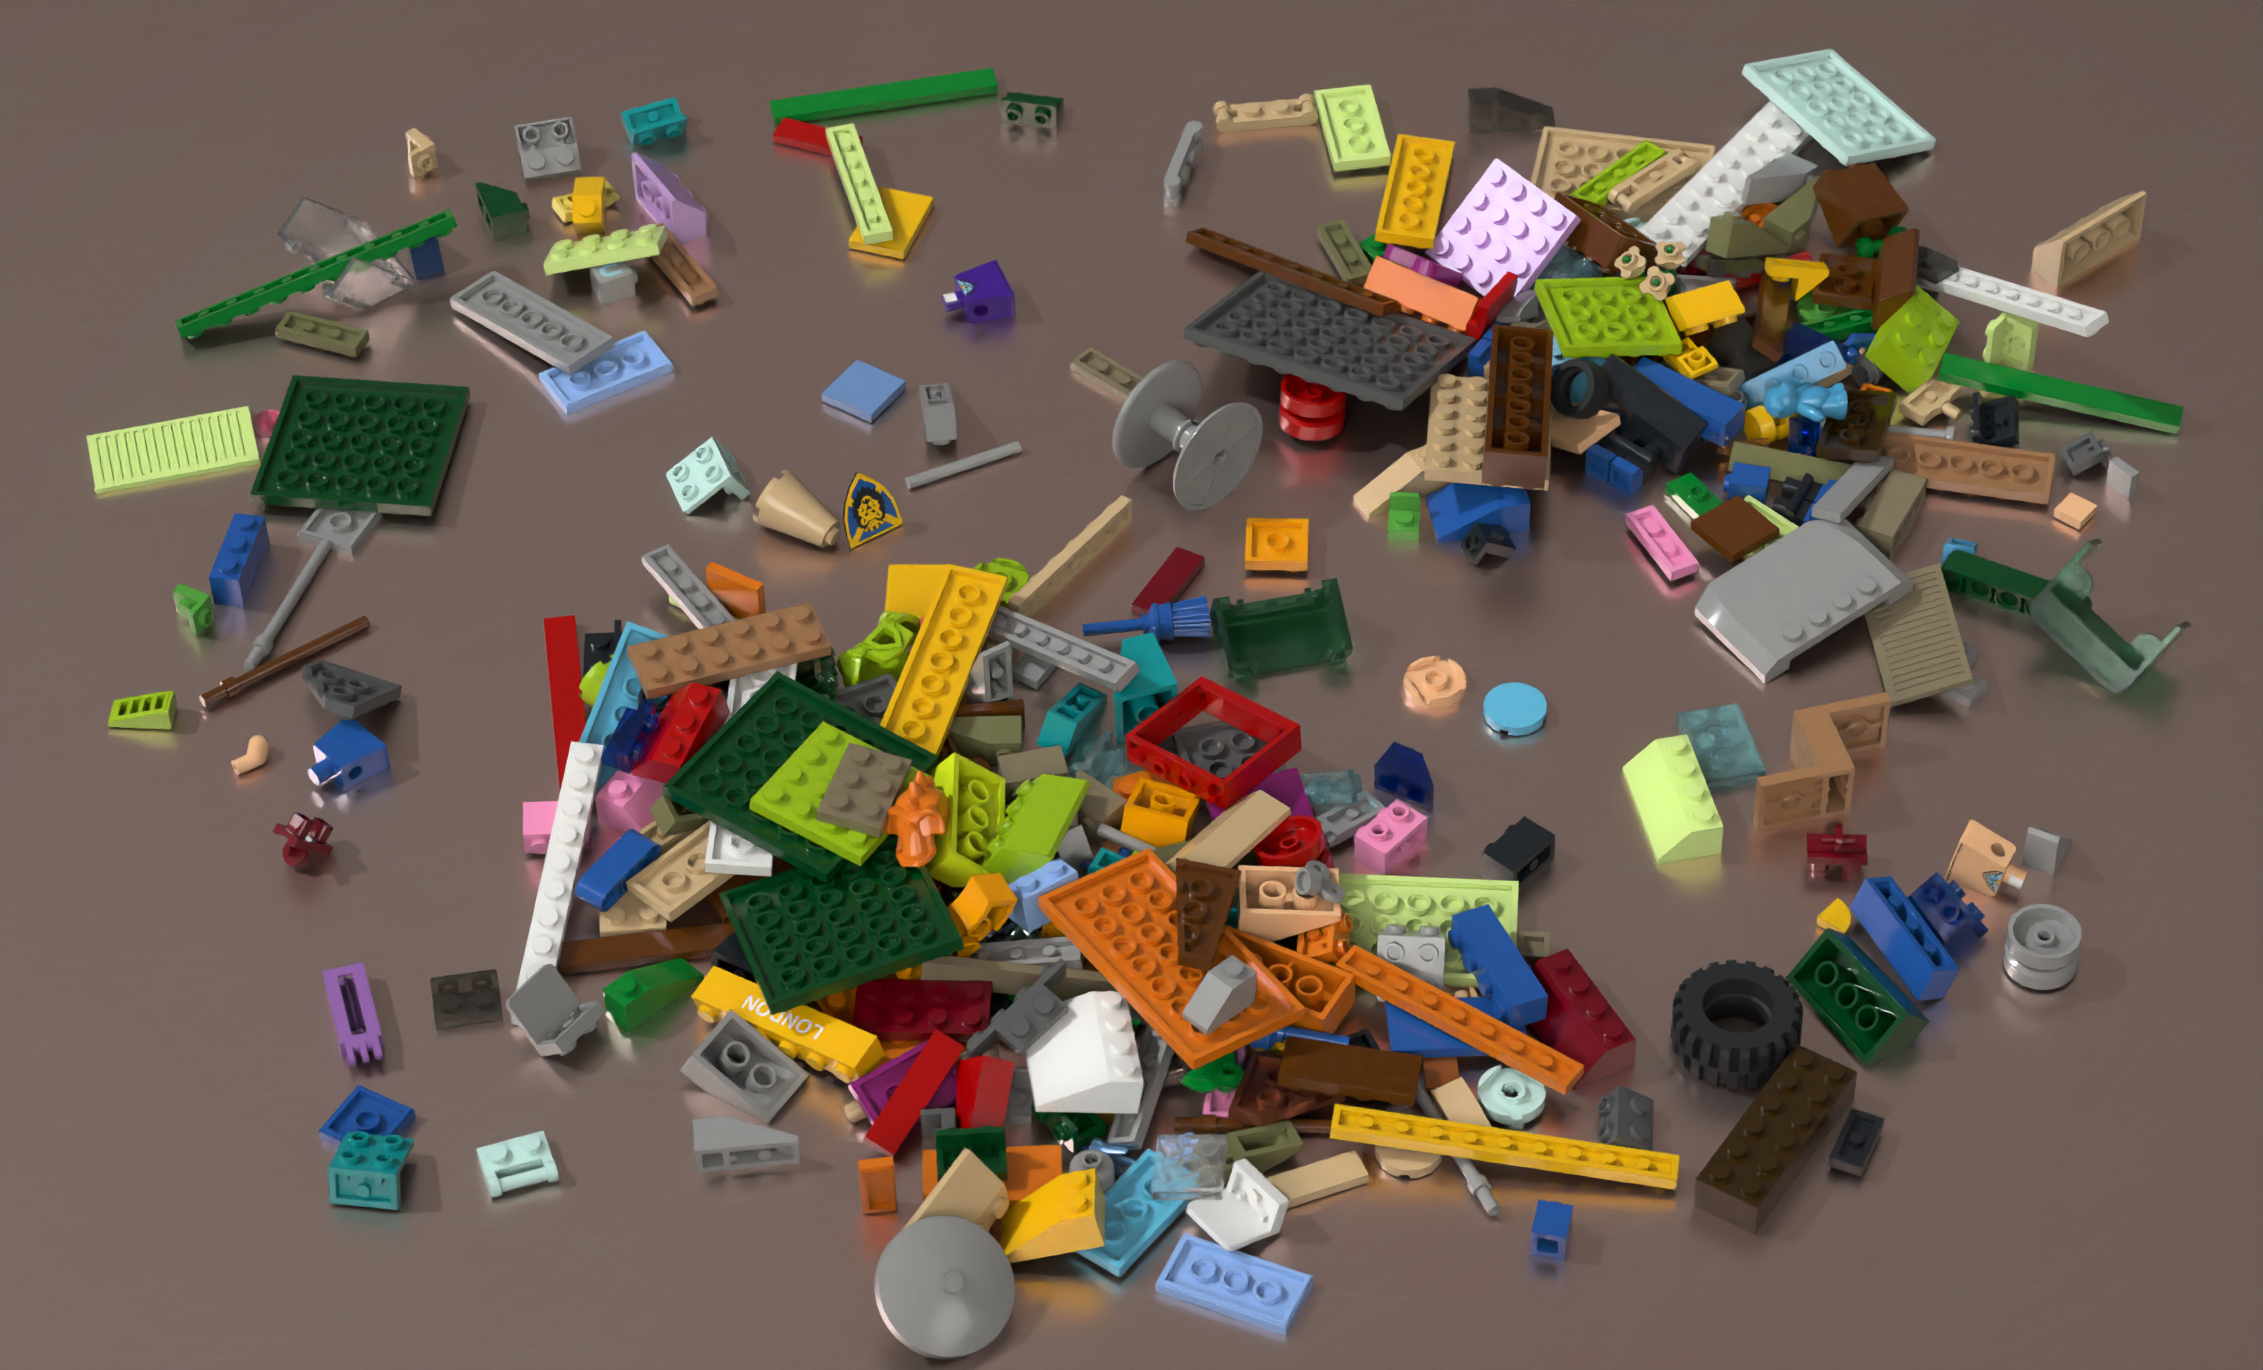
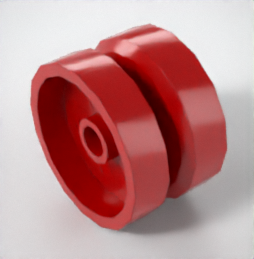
[1279,374,1347,441]
[1253,815,1335,868]

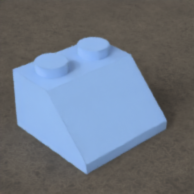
[1009,858,1079,933]

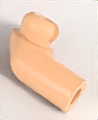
[231,735,270,775]

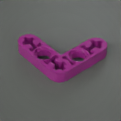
[1383,243,1463,288]

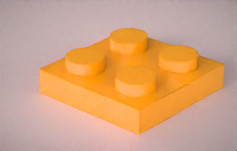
[1245,518,1309,571]

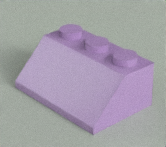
[631,153,708,244]

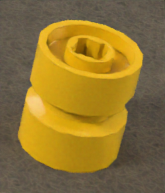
[1743,406,1799,447]

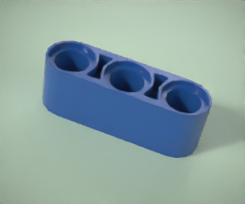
[575,828,661,913]

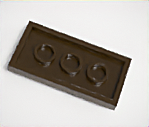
[1816,389,1897,463]

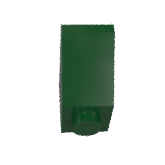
[475,182,530,241]

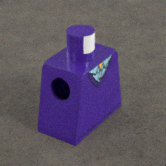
[941,260,1016,323]

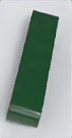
[1941,550,2092,632]

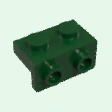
[1031,1094,1107,1153]
[935,1125,1008,1182]

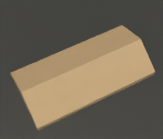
[1165,790,1291,874]

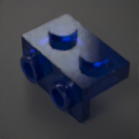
[601,698,659,774]

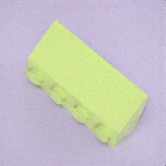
[1622,734,1724,864]

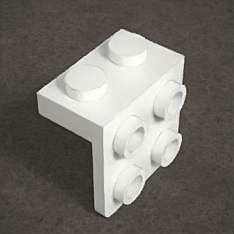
[1186,1158,1289,1251]

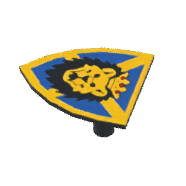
[843,472,903,549]

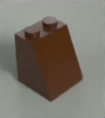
[1813,163,1909,249]

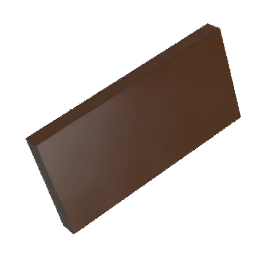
[1277,1036,1423,1106]

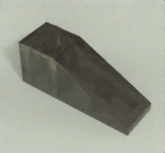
[1467,87,1555,134]

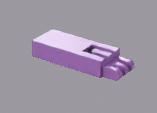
[322,962,384,1066]

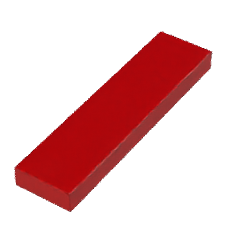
[863,1029,965,1157]

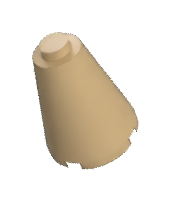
[753,469,841,548]

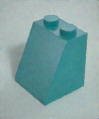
[1114,632,1178,744]

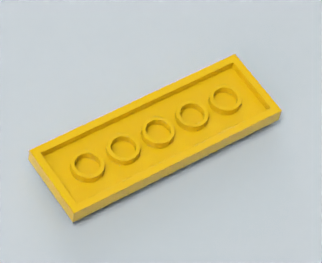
[1375,134,1455,249]

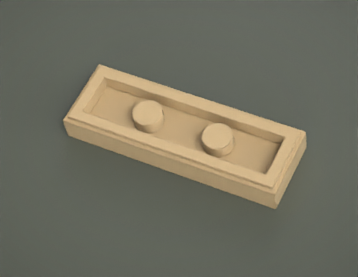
[1266,1150,1369,1208]

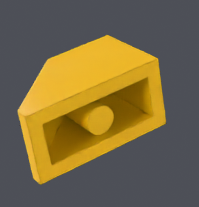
[573,177,605,235]

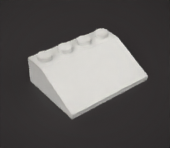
[1025,991,1144,1114]

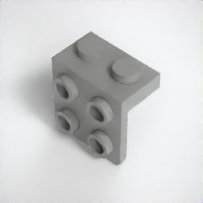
[1375,924,1446,1002]
[505,964,606,1057]

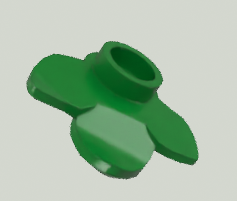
[1181,1052,1244,1093]

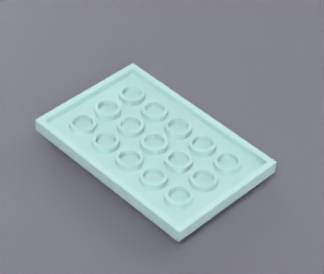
[1742,49,1936,166]

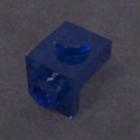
[1788,417,1820,458]

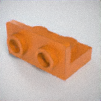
[1297,909,1353,966]

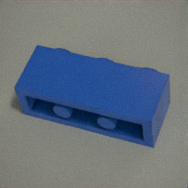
[208,513,270,607]

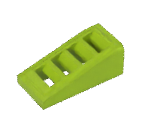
[108,691,178,729]

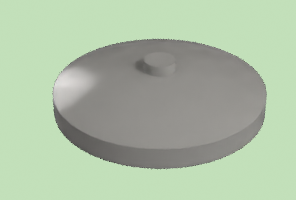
[874,1215,1015,1359]

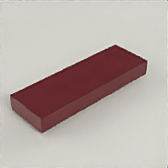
[1131,547,1204,615]

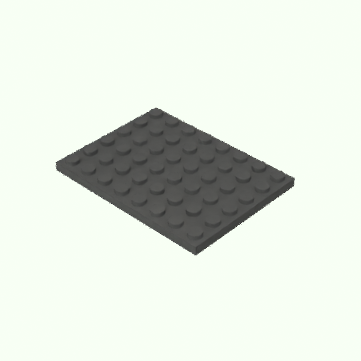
[1183,271,1477,411]

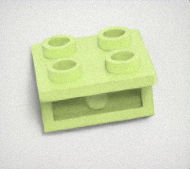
[1982,311,2039,372]

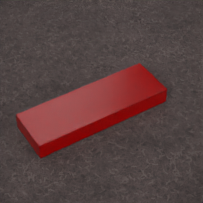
[772,117,863,156]

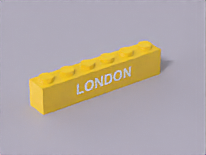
[691,966,885,1083]

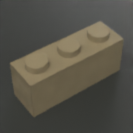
[1854,468,1927,560]

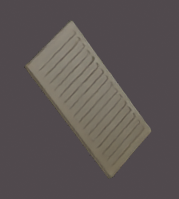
[1864,563,1974,708]

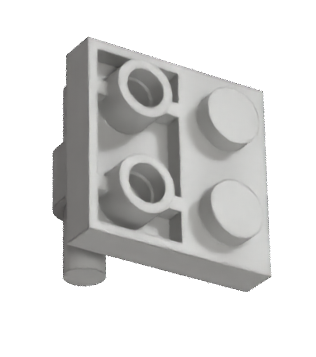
[515,116,582,183]

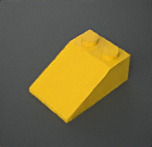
[1001,1168,1106,1263]

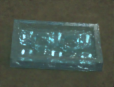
[1676,703,1766,789]

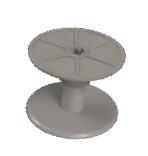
[1112,360,1263,511]

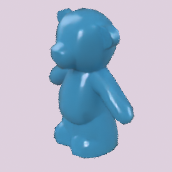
[1763,382,1848,422]

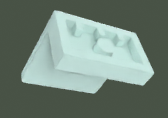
[666,437,751,514]

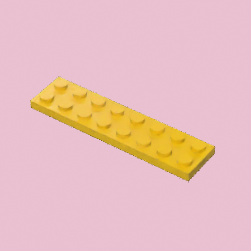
[880,563,1008,756]

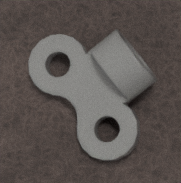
[1295,860,1345,903]

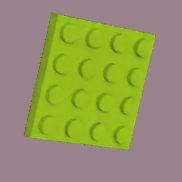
[1534,276,1683,359]
[750,721,933,866]

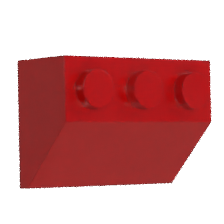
[631,682,730,783]

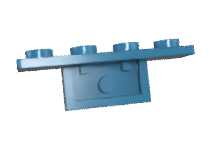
[1738,340,1847,411]

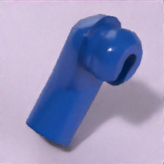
[1840,333,1876,364]

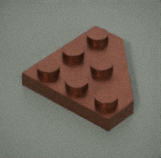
[1228,1050,1346,1127]

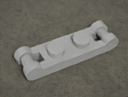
[1164,121,1203,208]

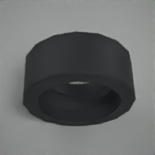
[1550,359,1609,419]

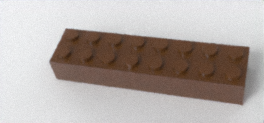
[1481,325,1554,489]

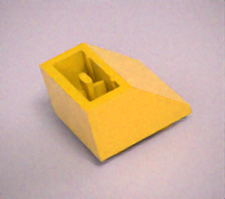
[1665,280,1746,337]

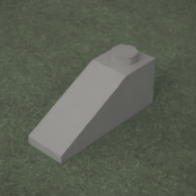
[1741,153,1819,205]
[919,383,957,445]
[966,641,1014,704]
[692,1116,801,1173]

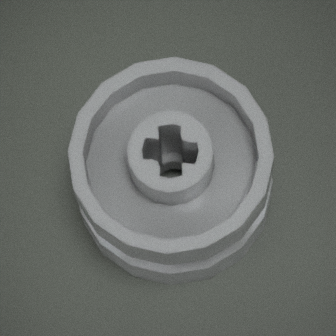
[2003,904,2082,990]

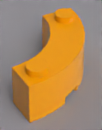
[895,873,1018,980]

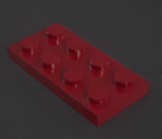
[852,979,993,1042]

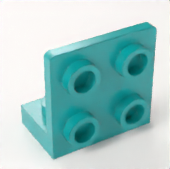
[328,1131,414,1210]

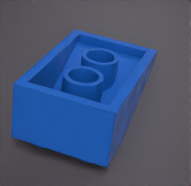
[1425,483,1530,543]

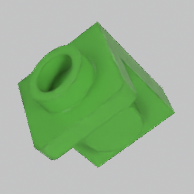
[1388,492,1421,541]
[172,583,215,636]

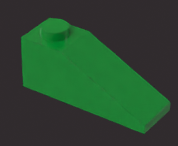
[603,957,704,1034]

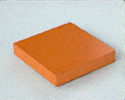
[705,561,766,619]

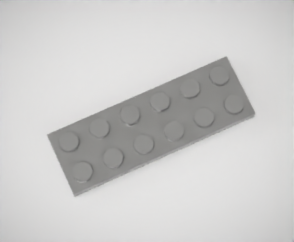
[450,270,614,375]

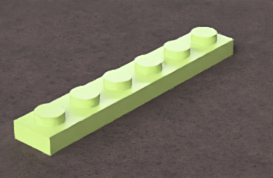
[825,123,893,245]

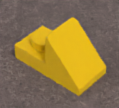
[1764,257,1830,301]

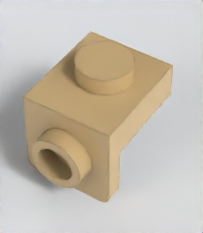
[405,128,437,177]

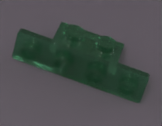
[796,646,840,701]

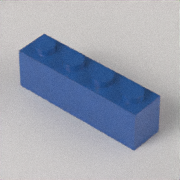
[1633,357,1746,448]
[1849,876,1960,1001]
[1448,904,1548,1029]

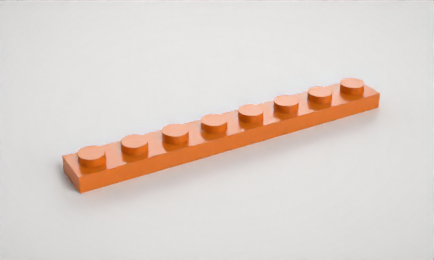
[1336,944,1584,1095]

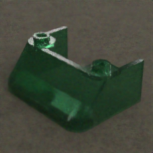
[2030,538,2191,692]

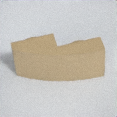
[1431,1077,1491,1127]

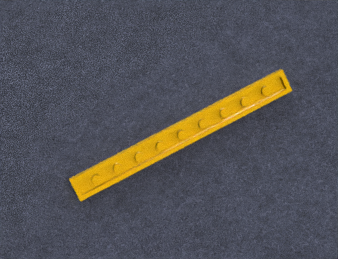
[1330,1104,1680,1190]

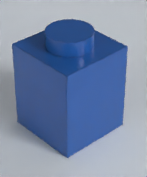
[1723,462,1771,505]
[1530,1200,1573,1260]

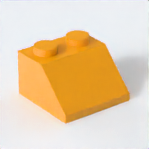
[1121,777,1202,848]

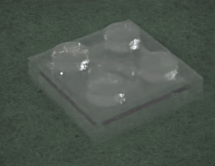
[1151,1134,1229,1200]

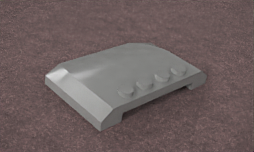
[1695,519,1913,684]

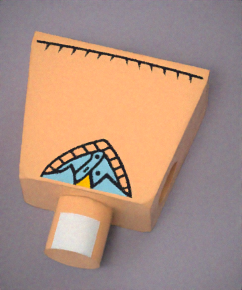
[1944,819,2028,896]

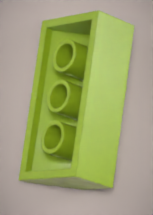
[982,774,1091,885]

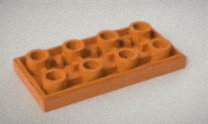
[923,1145,1062,1208]

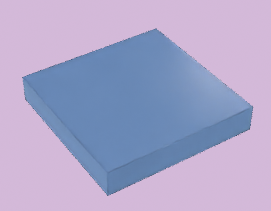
[822,359,906,423]

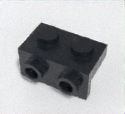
[1969,392,2019,448]

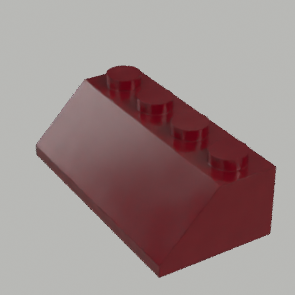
[1527,948,1636,1090]

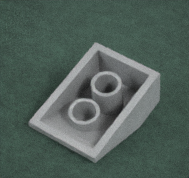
[680,1009,810,1123]

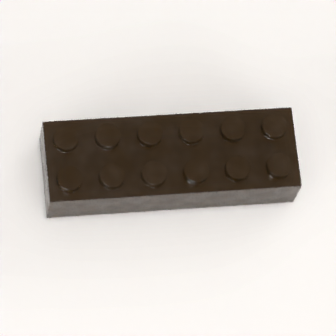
[1693,1044,1857,1235]

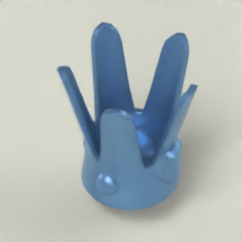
[1084,1138,1137,1177]

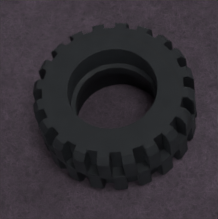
[1670,960,1803,1090]

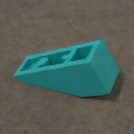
[1036,682,1108,757]

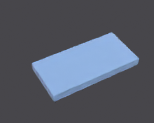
[539,330,674,415]
[1155,1233,1314,1336]

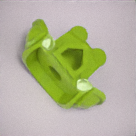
[837,611,921,687]

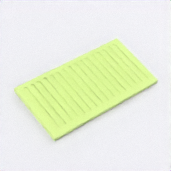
[86,406,261,494]

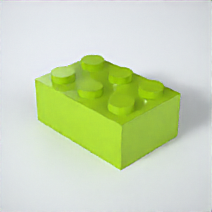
[1865,284,1960,394]

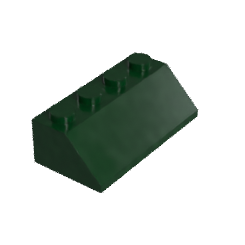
[1786,927,1929,1066]

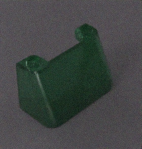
[1209,578,1353,682]

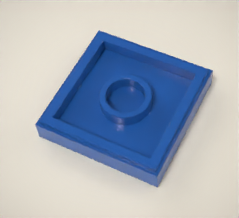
[319,1085,416,1147]

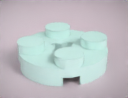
[1477,1065,1546,1129]

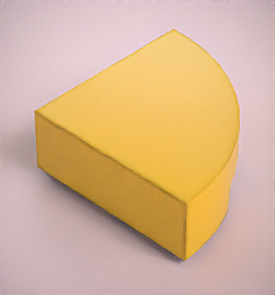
[1817,898,1851,935]

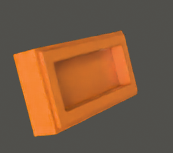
[858,1156,898,1214]

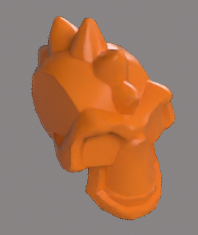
[884,770,949,868]

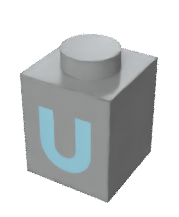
[589,261,638,306]

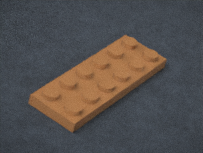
[1880,431,2056,505]
[627,602,831,700]

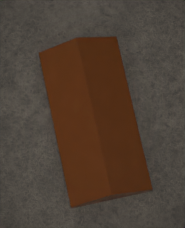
[1871,228,1920,331]

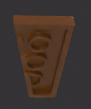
[1176,858,1242,971]

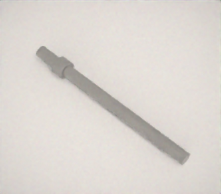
[243,539,332,672]
[1415,1080,1501,1216]

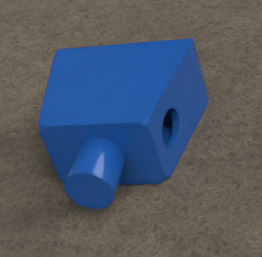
[307,719,390,789]

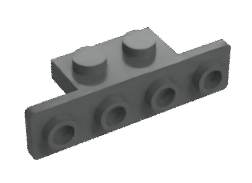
[966,959,1068,1059]

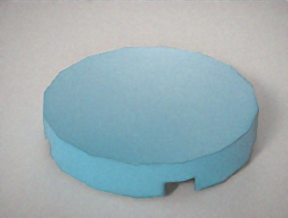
[1483,682,1548,736]

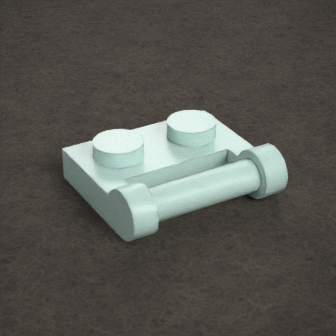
[476,1131,559,1199]

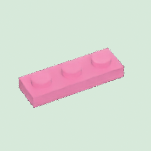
[1625,505,1699,581]

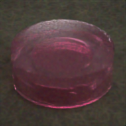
[253,410,279,438]

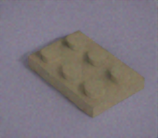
[817,743,912,838]

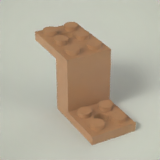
[1753,692,1891,832]

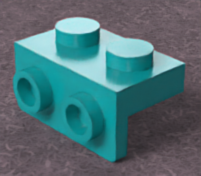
[621,97,688,146]

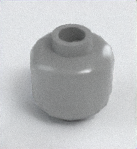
[1069,1149,1115,1193]

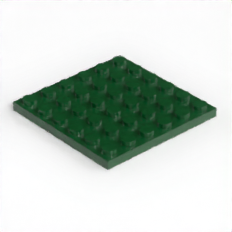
[250,375,470,516]
[663,671,938,883]
[719,834,965,1015]

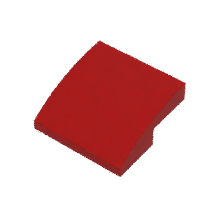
[1466,271,1518,342]

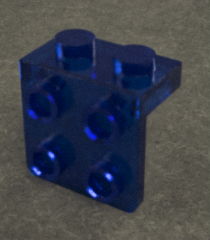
[1907,872,1989,946]

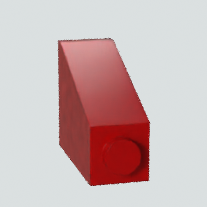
[956,1055,1015,1129]

